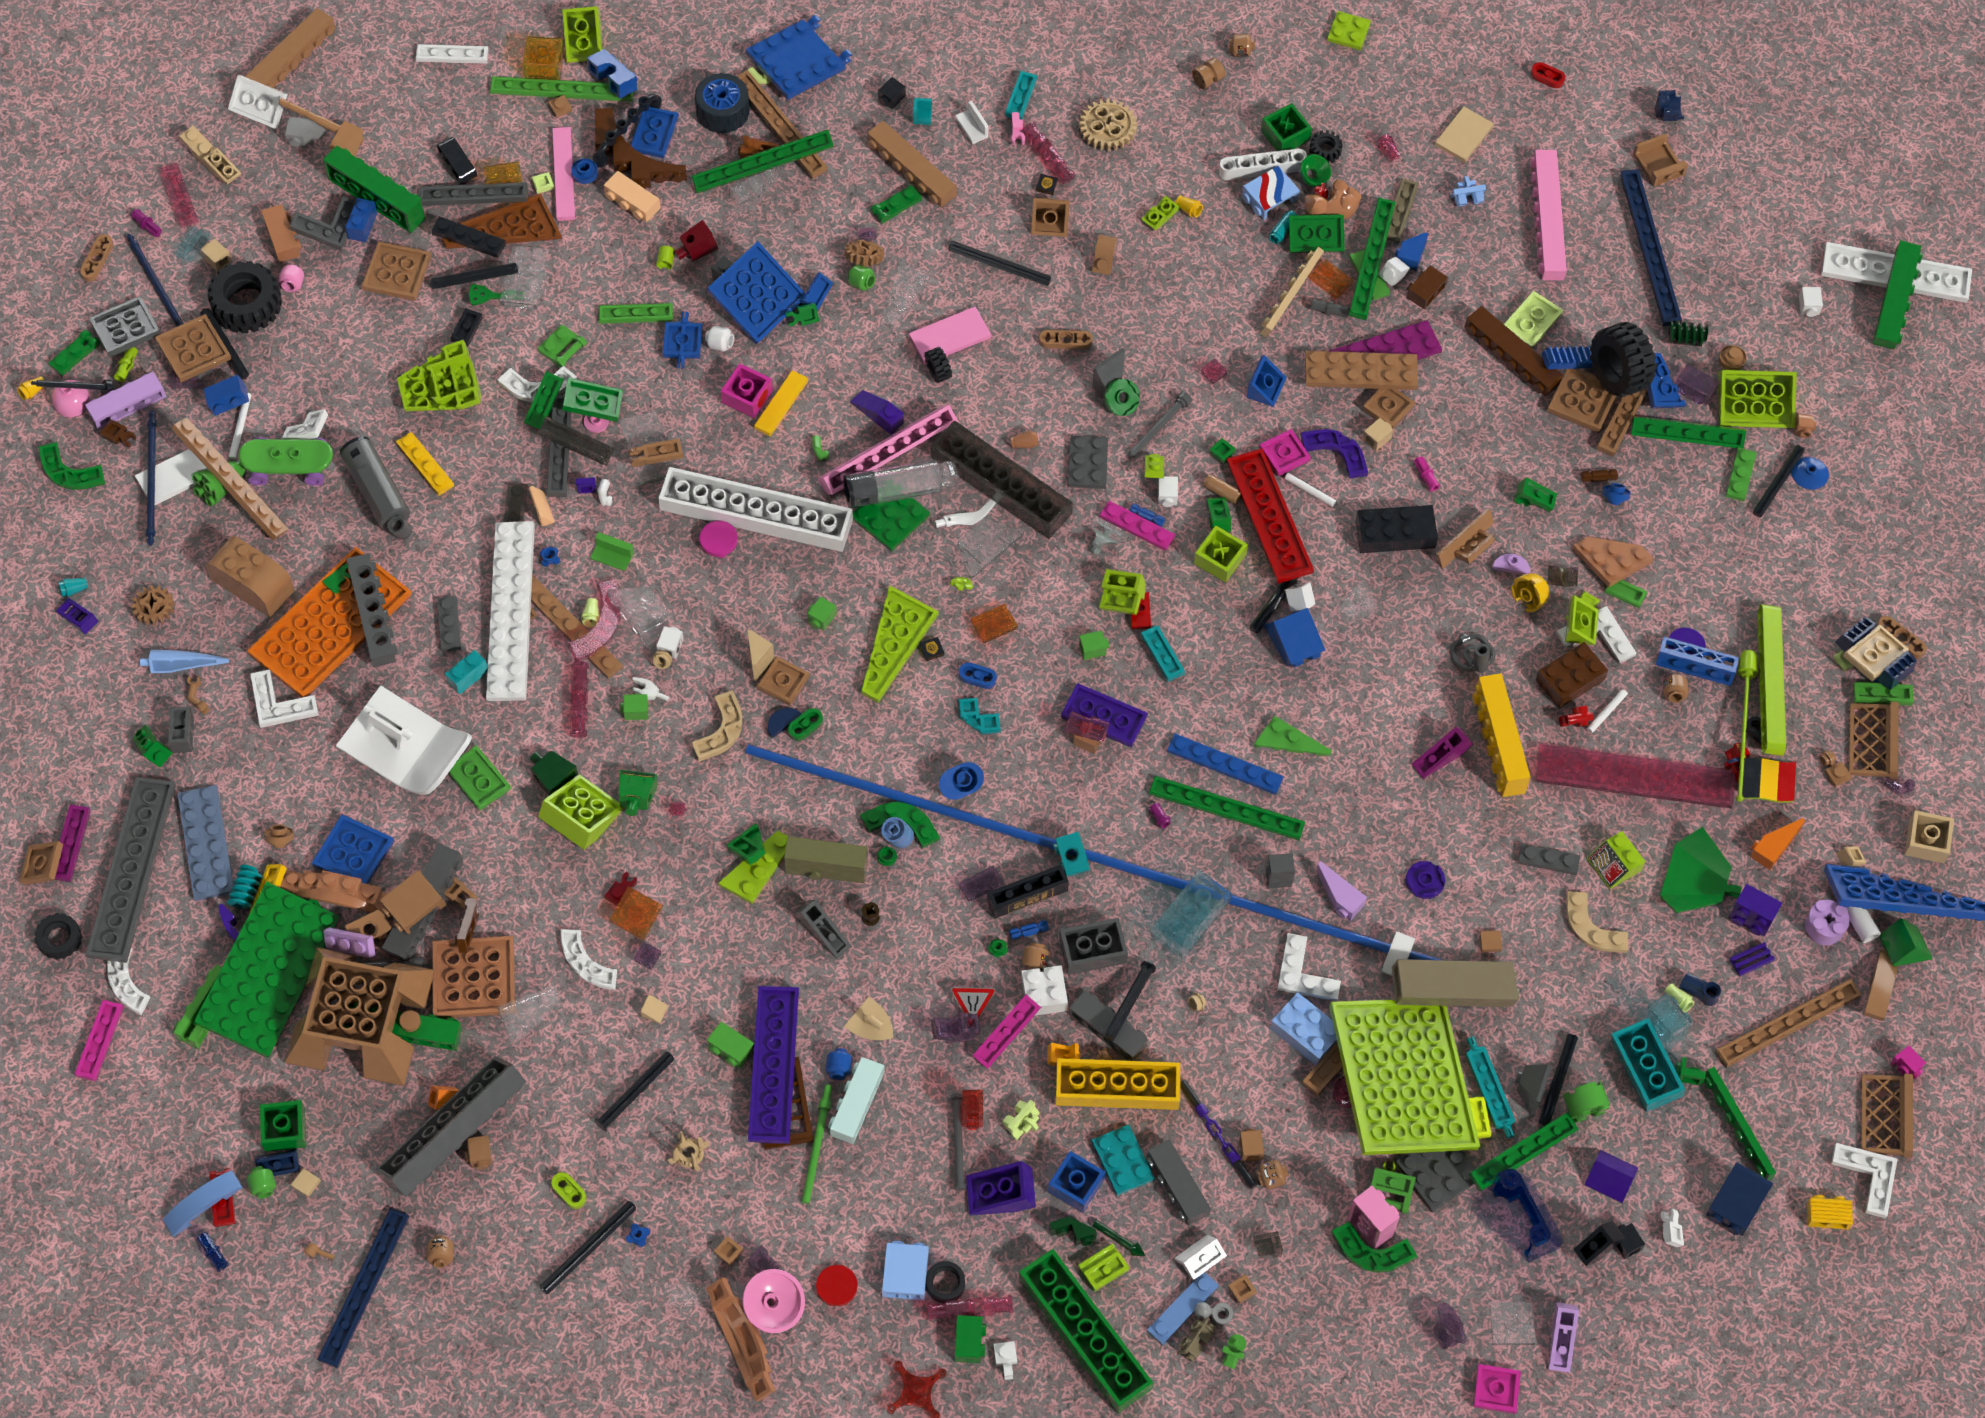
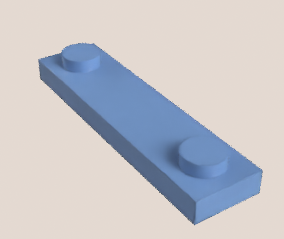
[1147,1272,1219,1346]

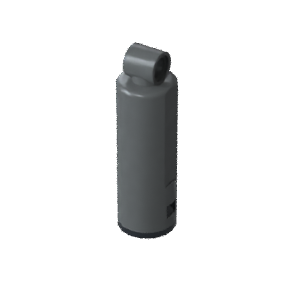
[339,436,412,540]

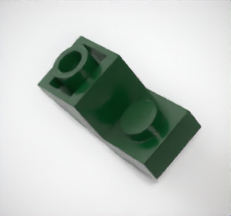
[1049,1216,1097,1246]

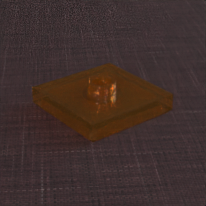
[609,886,663,940]

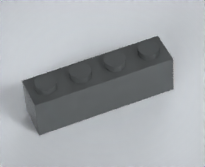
[1069,991,1148,1061]
[1146,1139,1211,1226]

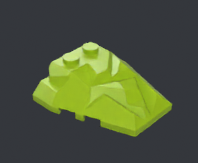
[397,339,482,412]

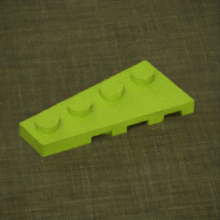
[718,830,788,904]

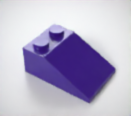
[966,1161,1036,1215]

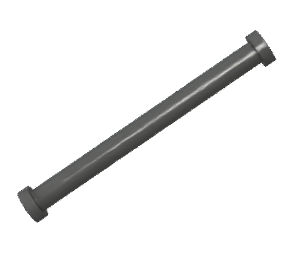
[951,1093,966,1191]

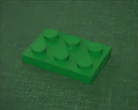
[1288,215,1345,253]
[562,378,623,422]

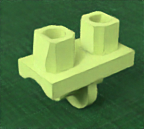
[1002,1100,1039,1140]

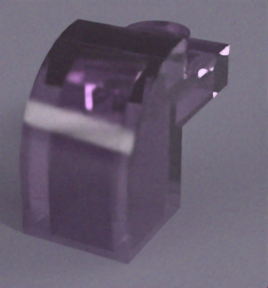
[931,1012,980,1044]

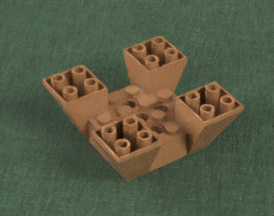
[285,948,435,1086]

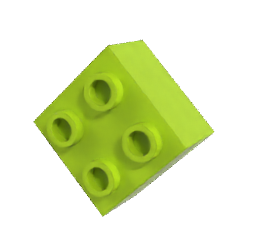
[1194,526,1248,583]

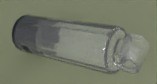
[843,460,960,508]

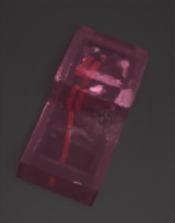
[1064,712,1110,741]

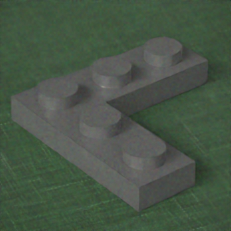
[289,196,356,250]

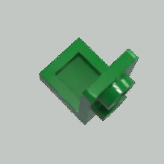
[133,724,173,767]

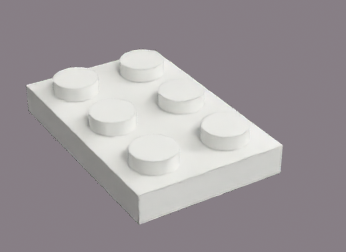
[228,75,288,129]

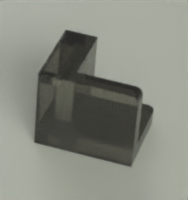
[1547,565,1579,587]
[1252,1231,1283,1258]

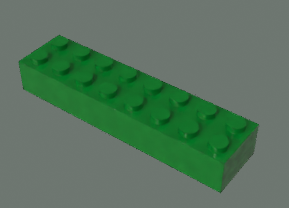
[1019,1249,1153,1414]

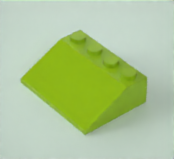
[1717,370,1797,428]

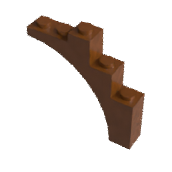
[595,108,687,189]

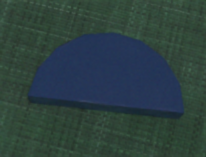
[768,708,802,738]

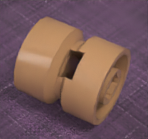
[1192,57,1225,90]

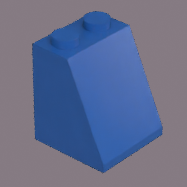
[1264,608,1325,668]

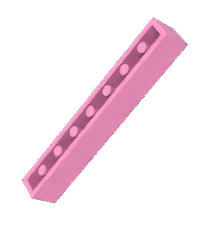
[1530,150,1567,280]
[817,405,958,495]

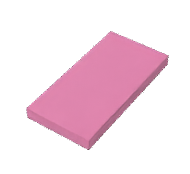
[909,307,991,365]

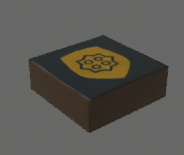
[1036,174,1058,195]
[920,637,944,661]

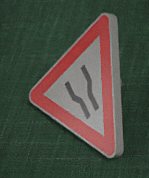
[951,987,996,1027]

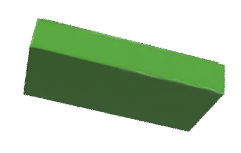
[1604,580,1647,608]

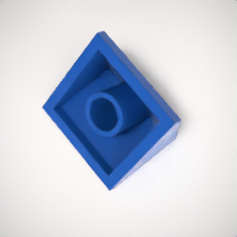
[1247,355,1287,407]

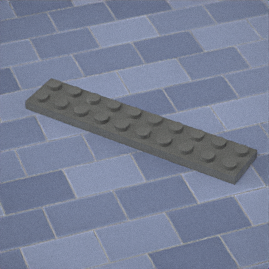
[86,777,176,963]

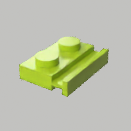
[1078,1243,1130,1292]

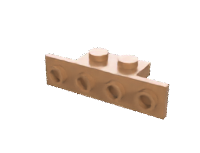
[1436,508,1495,569]

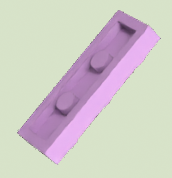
[323,928,375,958]

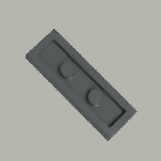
[437,596,461,652]
[1518,844,1580,875]

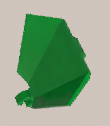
[1660,826,1742,914]

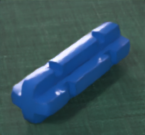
[1129,503,1165,527]
[1009,920,1049,940]

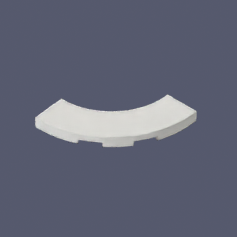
[561,929,617,990]
[107,947,150,1015]

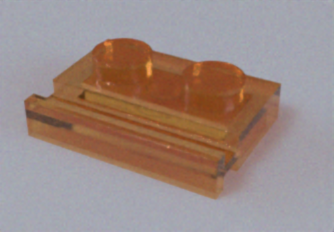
[1308,259,1354,299]
[971,604,1018,644]

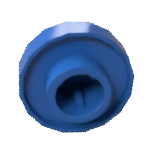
[571,159,598,184]
[1602,483,1631,505]

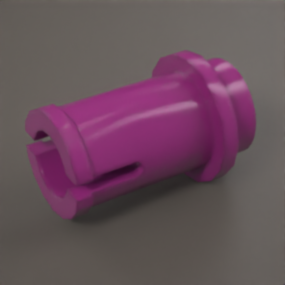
[1148,803,1171,829]

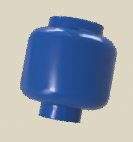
[825,1048,853,1080]

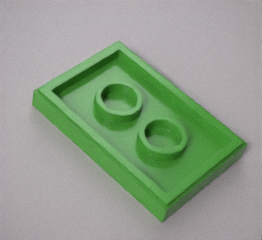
[448,745,512,811]

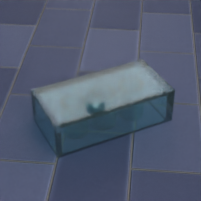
[1150,870,1232,960]

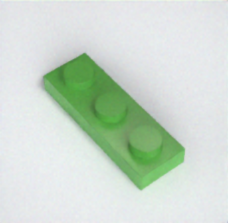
[1726,448,1757,502]
[1853,682,1914,706]

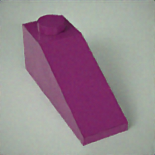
[1412,726,1474,779]

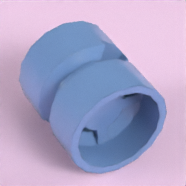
[882,817,914,848]

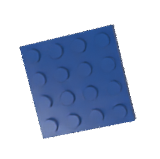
[706,241,805,344]

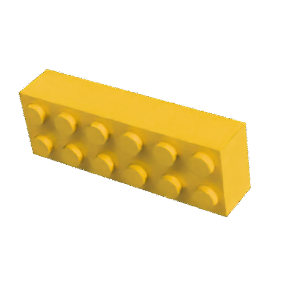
[1472,673,1531,797]
[1056,1058,1180,1110]

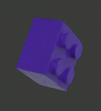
[1729,884,1783,937]

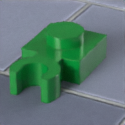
[785,302,820,326]

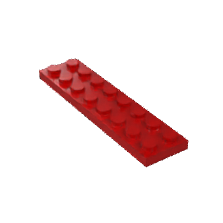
[1227,448,1314,584]

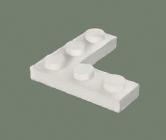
[1556,606,1636,664]
[250,670,319,728]
[1278,933,1341,1001]
[1831,1143,1897,1219]

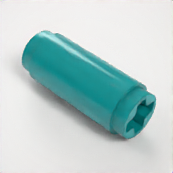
[1268,210,1297,244]

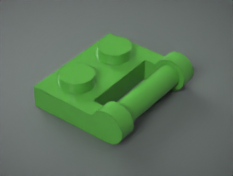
[537,324,587,368]
[1371,1168,1416,1214]

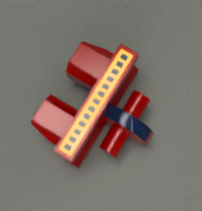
[1724,743,1750,783]

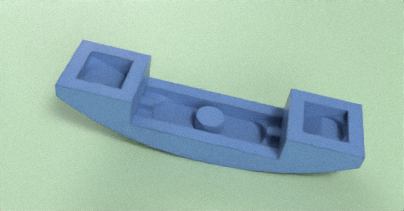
[163,1170,243,1237]

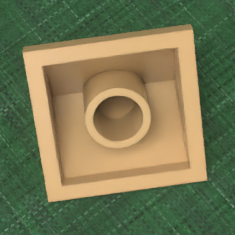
[747,630,774,682]

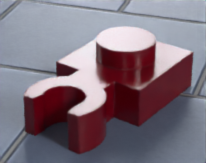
[604,872,638,908]

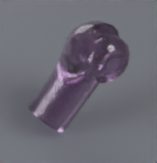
[1884,777,1915,795]

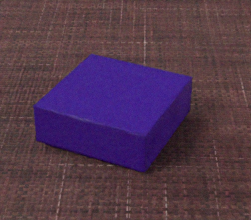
[576,477,597,494]

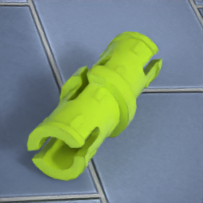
[114,347,138,383]

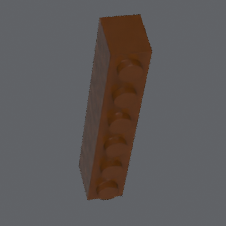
[1465,306,1563,396]

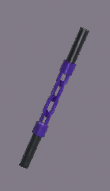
[1180,1080,1257,1189]

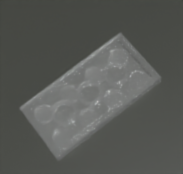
[500,246,549,310]
[620,411,672,486]

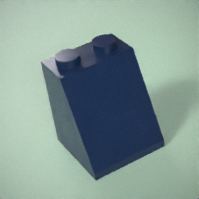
[1706,1162,1774,1236]

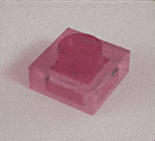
[1201,359,1227,385]

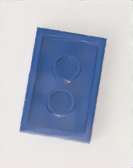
[631,107,679,159]

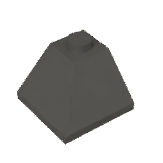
[1092,348,1125,398]
[1515,1065,1552,1116]

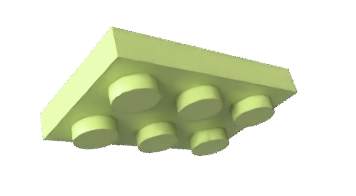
[1504,291,1564,349]

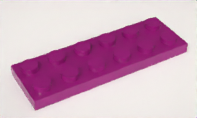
[1328,320,1442,360]

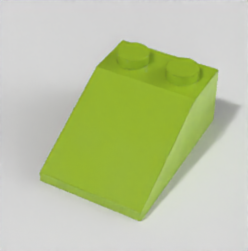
[562,6,602,63]

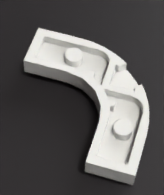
[497,366,577,402]

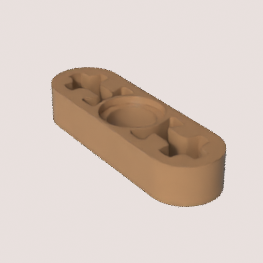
[80,234,114,282]
[1039,330,1093,349]
[1877,616,1927,659]

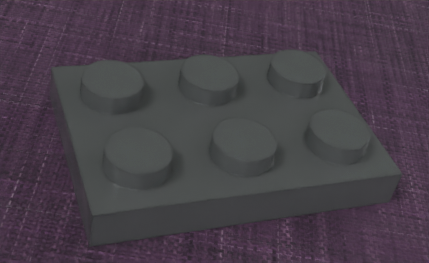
[1068,436,1108,489]

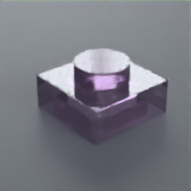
[633,942,662,970]

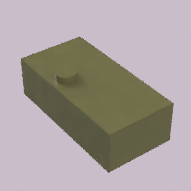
[784,836,868,884]

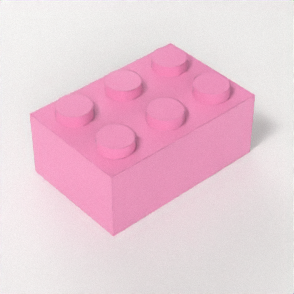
[1347,1186,1400,1249]

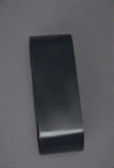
[437,137,477,184]

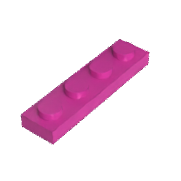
[1100,501,1175,551]
[972,994,1042,1069]
[75,1000,124,1082]

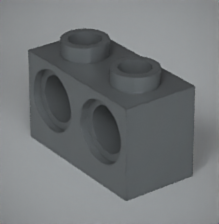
[168,707,194,753]

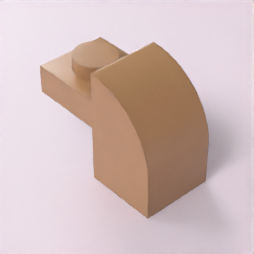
[1092,234,1118,275]

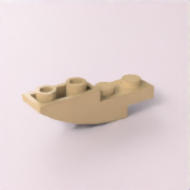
[179,125,241,185]

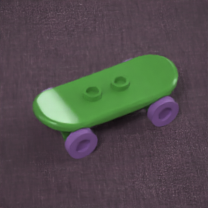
[238,437,333,485]

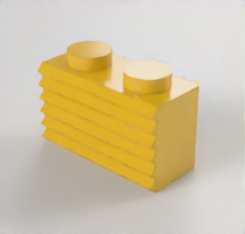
[1807,1195,1853,1230]

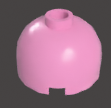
[51,380,91,417]

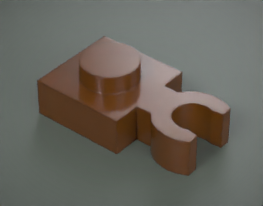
[100,419,137,448]

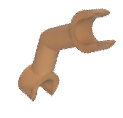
[187,676,210,715]

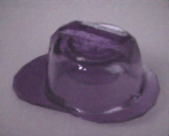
[1433,1303,1467,1349]

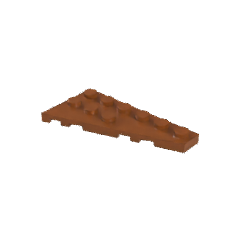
[441,193,562,249]

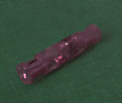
[1022,122,1075,184]
[570,661,589,738]
[927,1295,1013,1322]

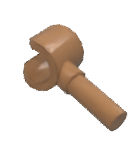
[304,1243,335,1260]

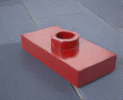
[1131,592,1151,629]

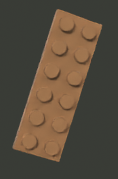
[1305,351,1418,390]

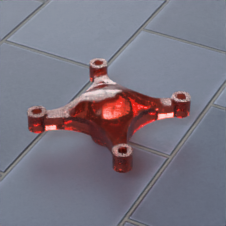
[887,1361,946,1418]

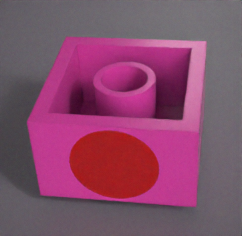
[721,363,773,418]

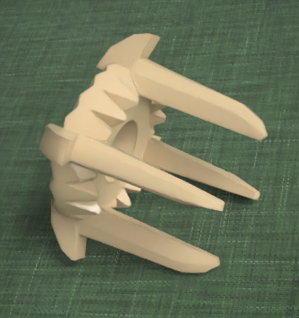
[668,1131,709,1172]

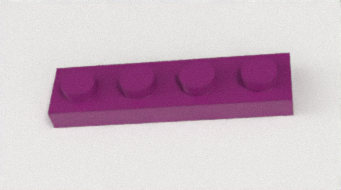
[54,805,91,882]

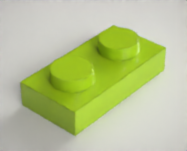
[1145,454,1164,479]

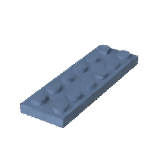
[177,785,233,901]

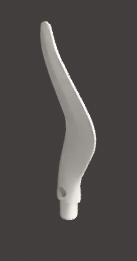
[934,491,1009,528]

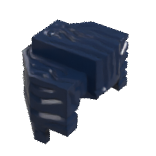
[1655,90,1684,121]

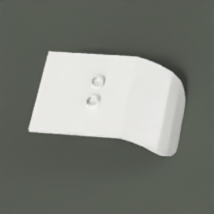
[336,686,472,795]

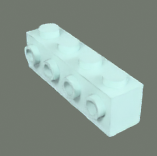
[828,1057,885,1145]

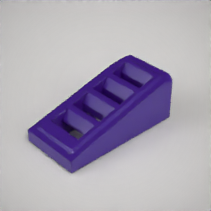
[55,598,99,634]

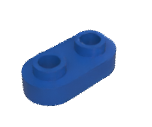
[959,663,997,689]

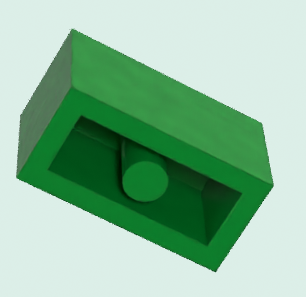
[955,1315,986,1363]

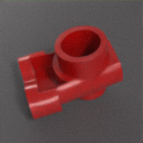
[1559,705,1593,727]

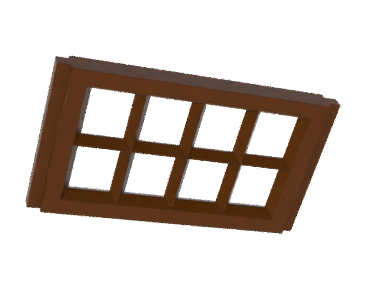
[751,1057,813,1150]

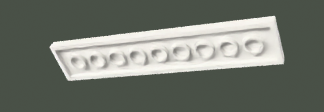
[486,521,535,701]

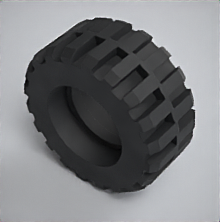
[207,261,282,333]
[1590,322,1657,397]

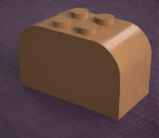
[206,536,294,618]

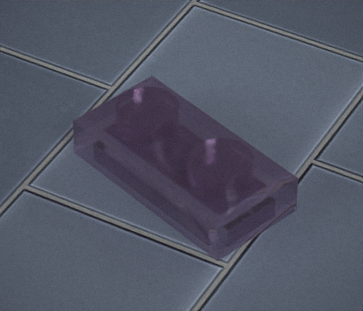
[959,865,1004,902]

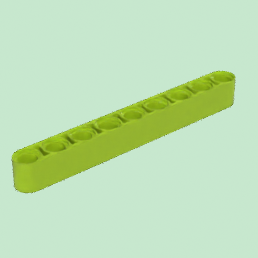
[1757,604,1786,756]

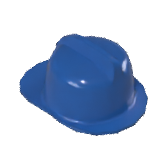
[939,762,984,800]

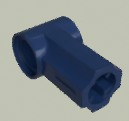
[1679,972,1721,1006]

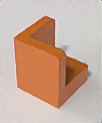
[428,1085,459,1110]

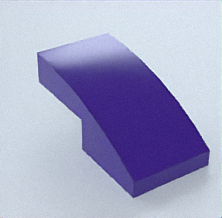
[219,903,239,943]

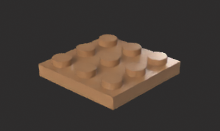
[362,241,432,301]
[155,314,231,383]
[1547,369,1616,433]

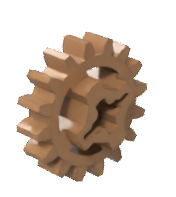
[844,240,884,266]
[131,585,175,626]

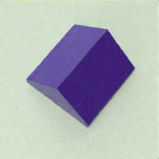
[1584,1150,1638,1203]

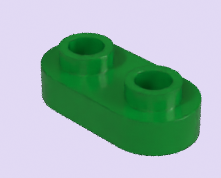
[788,708,823,741]

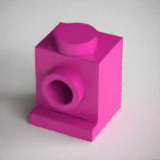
[1890,1045,1926,1080]

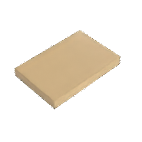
[1435,107,1494,163]
[1843,625,1909,681]

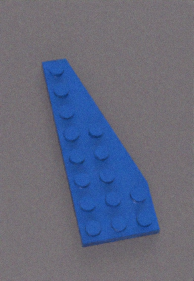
[1824,864,1985,921]

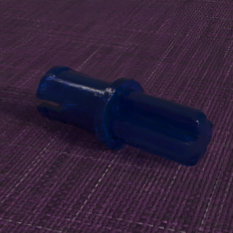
[197,1232,229,1272]

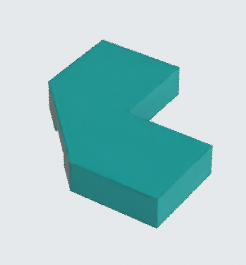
[958,698,1001,734]

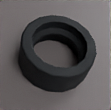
[926,1261,965,1304]

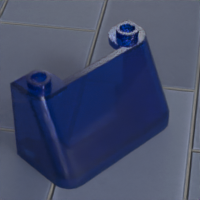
[1491,1169,1563,1262]

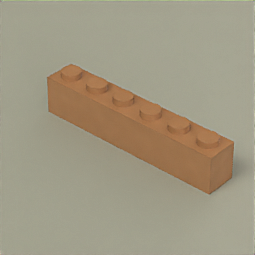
[245,8,335,88]
[867,121,957,207]

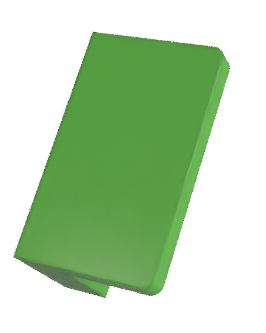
[591,532,634,571]

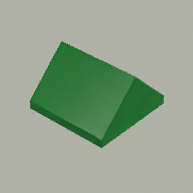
[1880,918,1932,967]

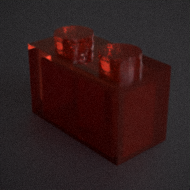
[962,1090,983,1130]

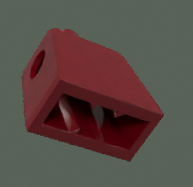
[674,220,719,261]

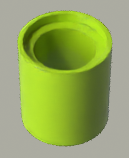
[656,246,675,270]

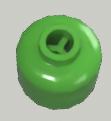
[848,264,876,291]
[246,1166,277,1199]

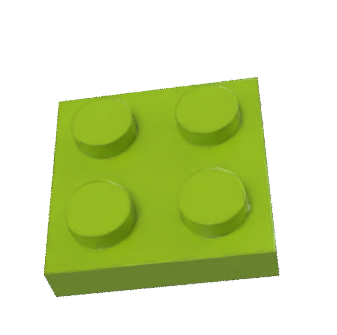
[1327,11,1371,50]

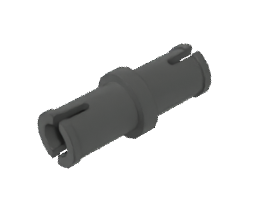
[1311,299,1350,318]

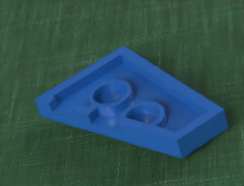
[1647,353,1686,408]

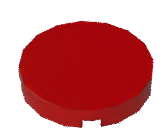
[816,1265,858,1306]

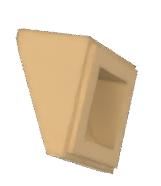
[1837,846,1866,867]
[641,995,668,1024]

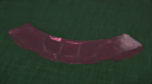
[568,579,622,662]

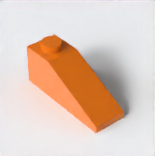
[1750,818,1806,870]

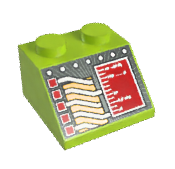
[1587,831,1646,889]

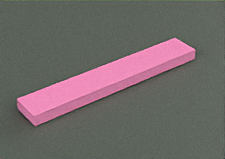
[553,127,575,221]

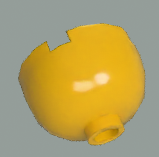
[1511,573,1550,613]

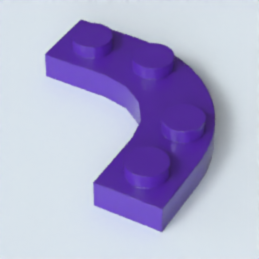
[1300,429,1368,479]

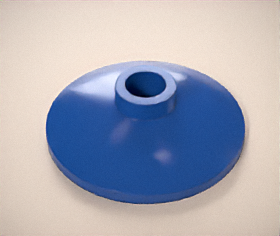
[1791,457,1829,490]

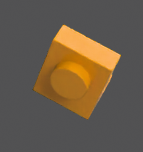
[1047,1043,1080,1066]

